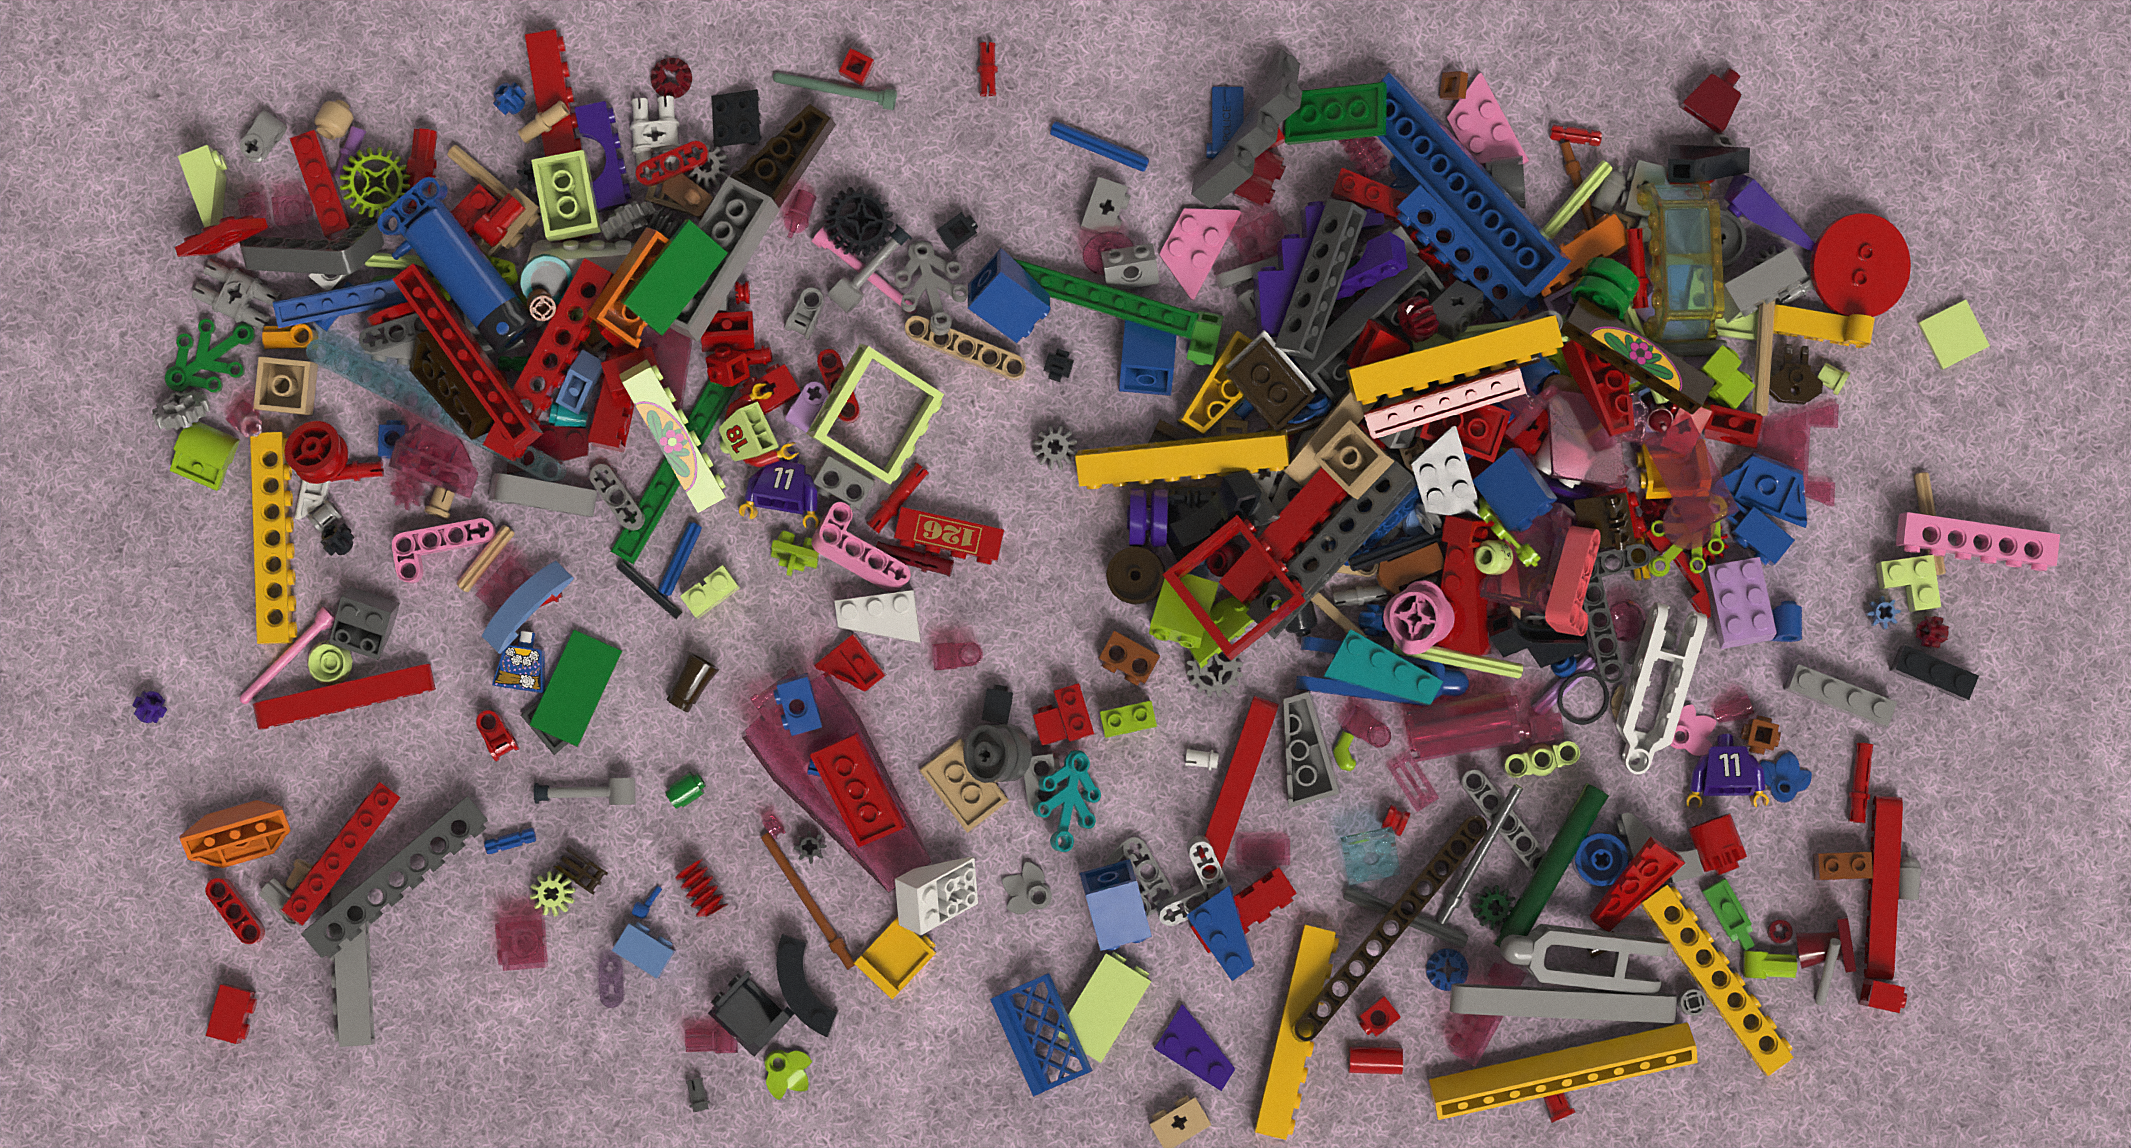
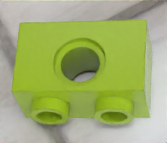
[1100,701,1157,738]

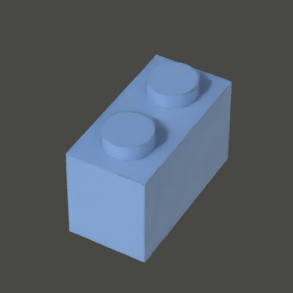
[555,349,605,415]
[612,921,676,979]

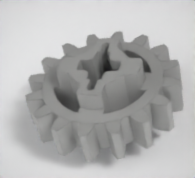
[601,201,657,240]
[152,390,210,430]
[1186,651,1243,698]

